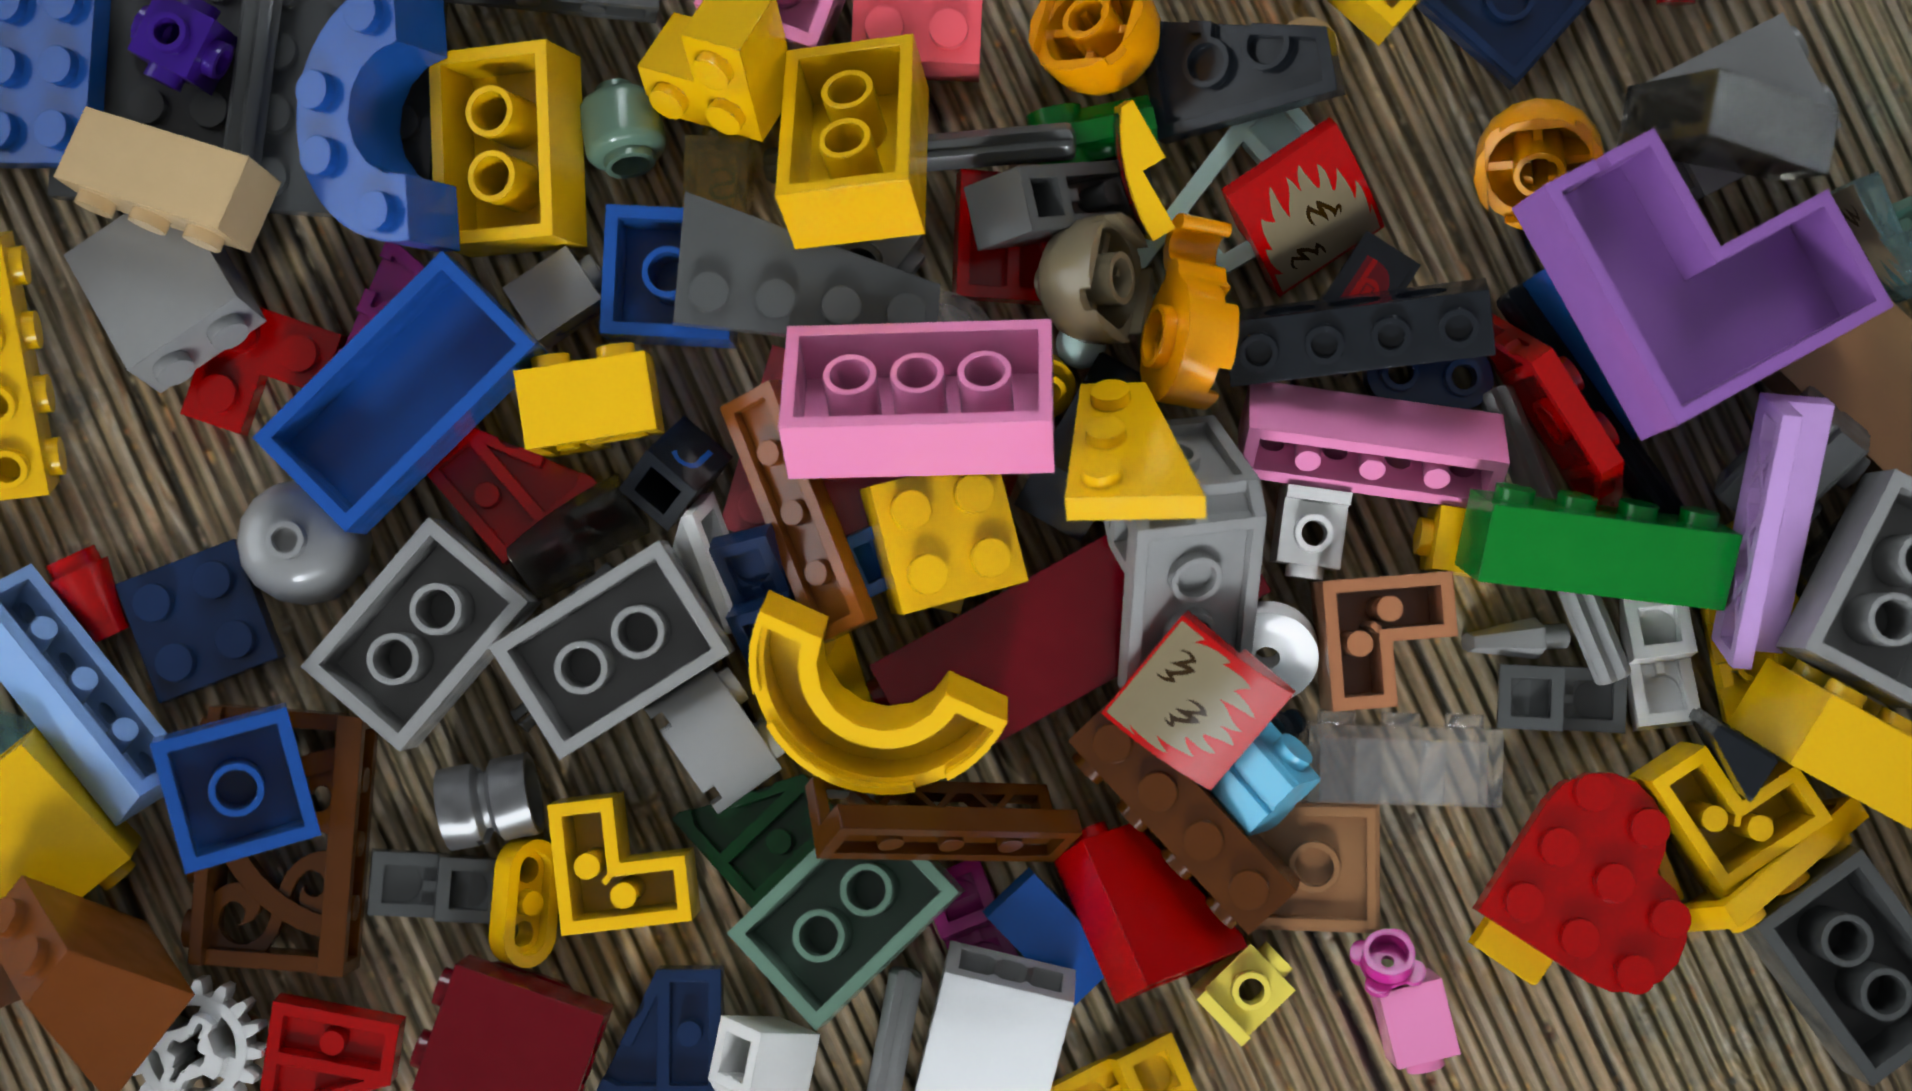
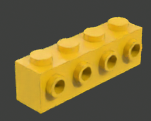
[0,231,67,501]

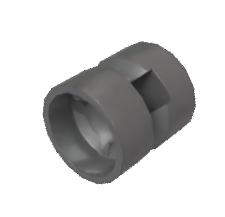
[433,752,545,851]

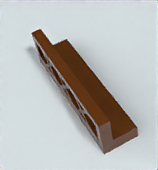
[805,777,1082,862]

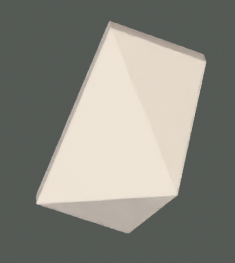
[672,491,733,634]

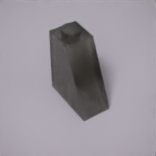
[1617,68,1840,181]

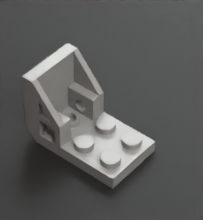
[1104,415,1267,689]

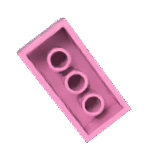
[778,319,1055,479]

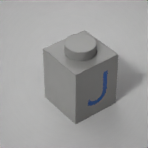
[502,245,602,349]

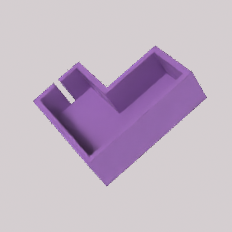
[1511,128,1894,441]

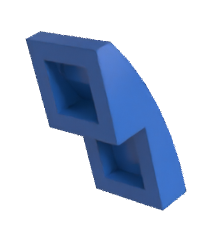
[982,867,1104,1006]

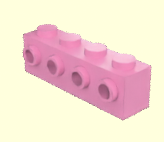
[1238,382,1510,508]

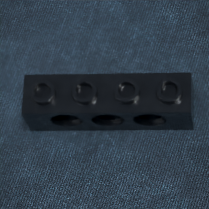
[1229,278,1496,387]

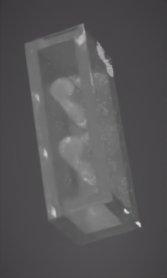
[1299,709,1504,808]

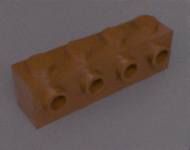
[1068,697,1301,935]

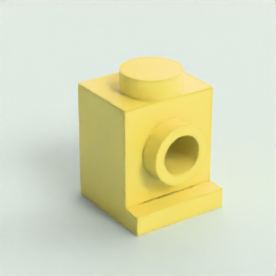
[1190,936,1296,1047]

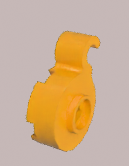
[1140,213,1239,410]

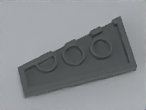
[673,191,941,337]

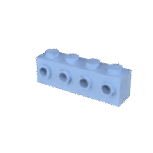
[0,563,167,826]

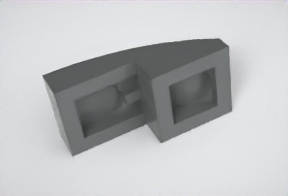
[1496,664,1628,733]
[366,848,497,924]

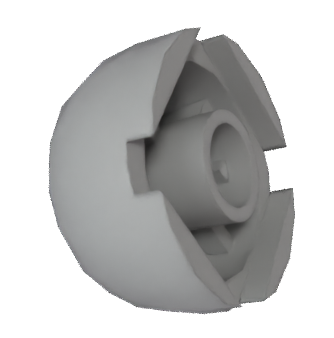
[236,480,373,605]

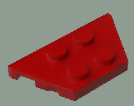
[1486,313,1624,507]

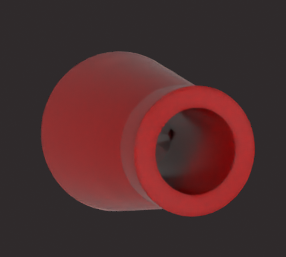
[45,544,130,643]

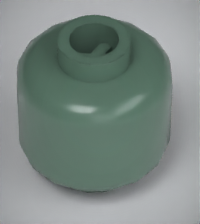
[580,78,666,179]

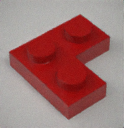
[180,307,348,436]

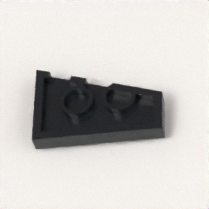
[1145,20,1345,144]

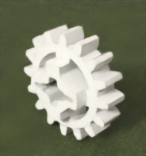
[132,975,268,1091]

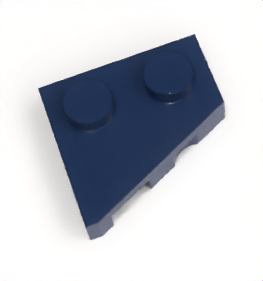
[597,965,724,1091]

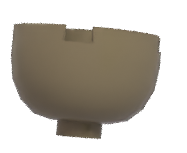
[1034,212,1154,345]

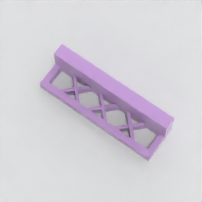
[1711,392,1835,670]

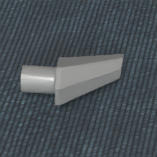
[1461,617,1571,659]

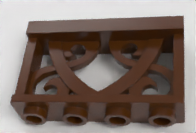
[181,704,378,977]

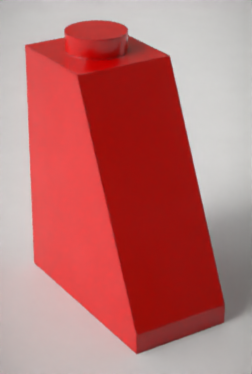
[1054,821,1248,1004]

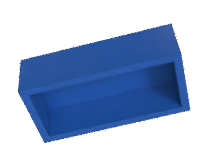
[252,251,549,534]

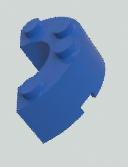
[295,0,460,252]

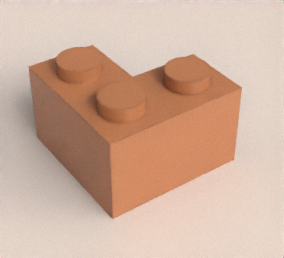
[1310,571,1458,712]

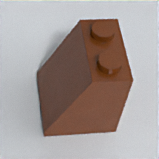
[0,875,195,1091]

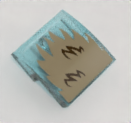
[1830,171,1912,304]

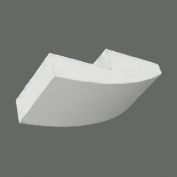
[1619,599,1701,732]

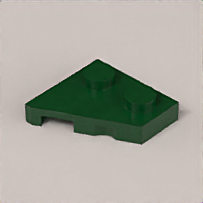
[672,774,836,908]

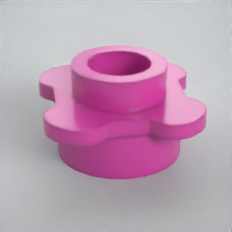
[1349,928,1426,998]

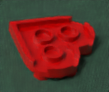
[1472,772,1691,995]

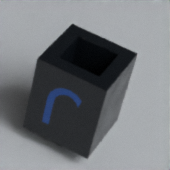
[618,415,733,531]

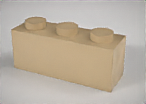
[53,106,282,253]

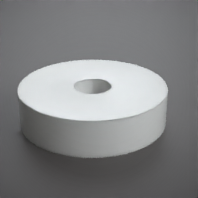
[1252,601,1319,698]

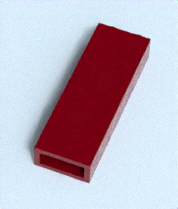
[865,535,1271,746]

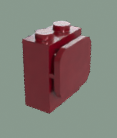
[410,954,614,1091]

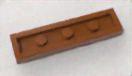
[719,380,879,644]

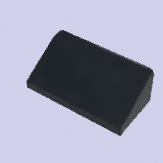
[1689,708,1778,802]

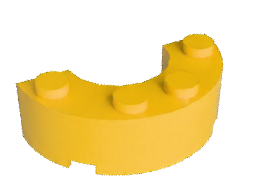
[749,590,1008,795]

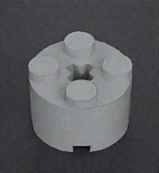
[644,666,786,814]

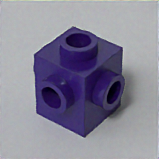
[127,0,237,96]

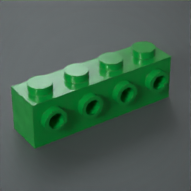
[1455,482,1743,611]

